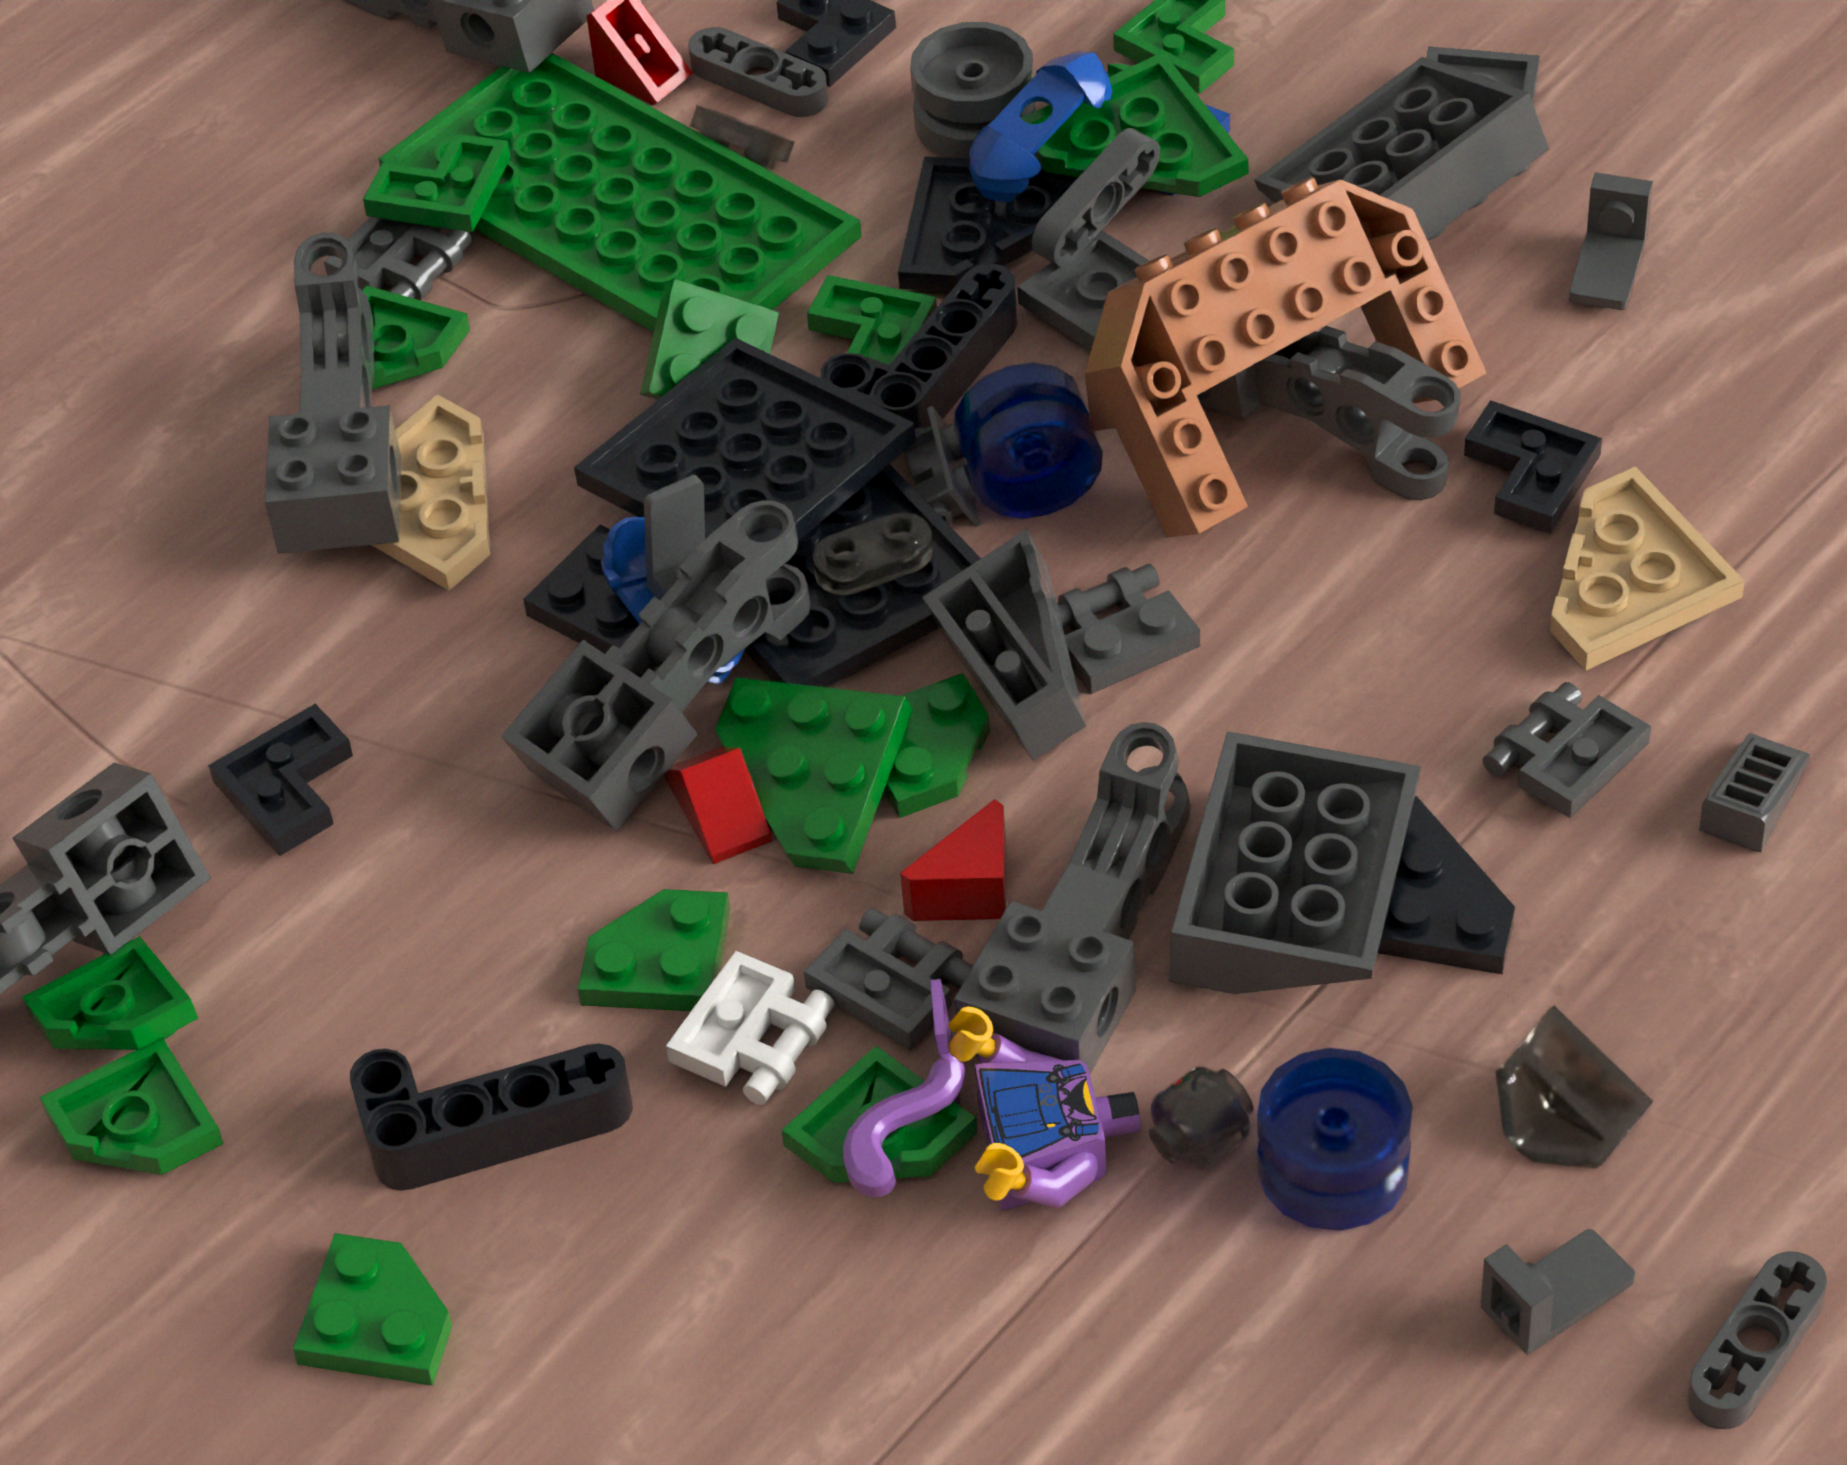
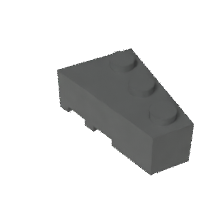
[922,529,1086,761]

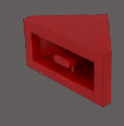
[586,0,693,106]
[664,747,772,864]
[900,799,1007,921]

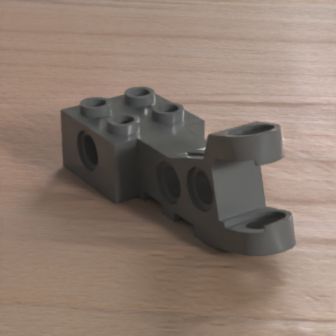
[346,0,594,73]
[265,233,401,554]
[1197,326,1460,500]
[501,500,811,832]
[954,722,1191,1074]
[0,762,211,1001]

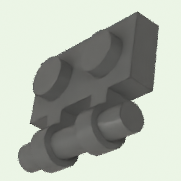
[324,217,472,300]
[1057,564,1200,694]
[1483,682,1651,818]
[804,908,973,1050]

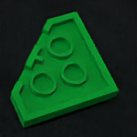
[1021,52,1249,197]
[715,677,913,874]

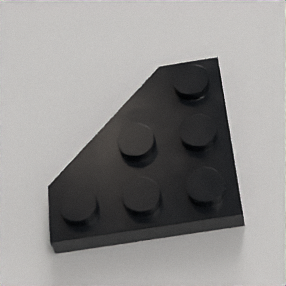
[898,156,1079,292]
[1378,795,1515,975]

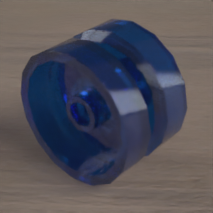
[954,362,1103,519]
[1257,1048,1413,1231]

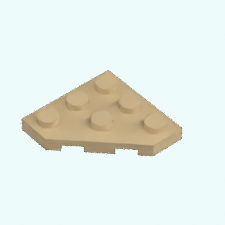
[372,394,490,591]
[1550,466,1744,671]

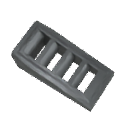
[1699,733,1810,852]

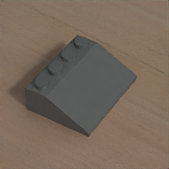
[1254,57,1549,241]
[1169,731,1421,994]

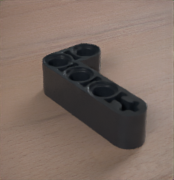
[821,263,1017,452]
[350,1043,633,1191]

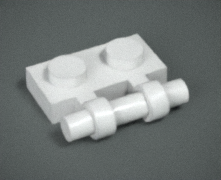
[666,951,835,1105]

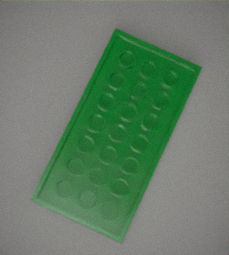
[378,53,862,332]

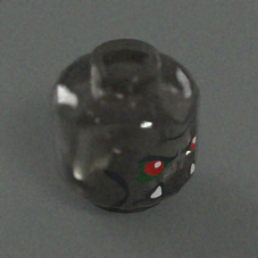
[1149,1066,1254,1170]

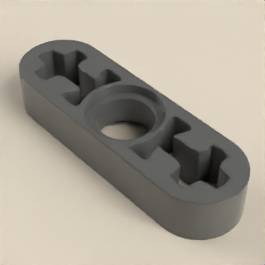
[688,27,828,117]
[1032,128,1160,267]
[1688,1251,1827,1429]

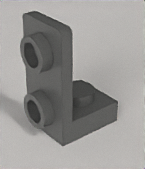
[1569,172,1653,310]
[644,475,705,600]
[1481,1229,1635,1355]

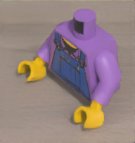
[948,1006,1141,1210]

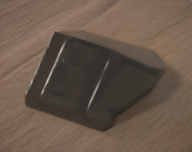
[1495,1005,1654,1168]

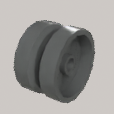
[910,22,1036,159]

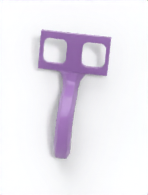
[843,979,965,1197]

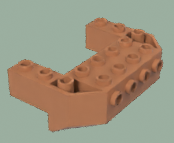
[1085,177,1487,537]

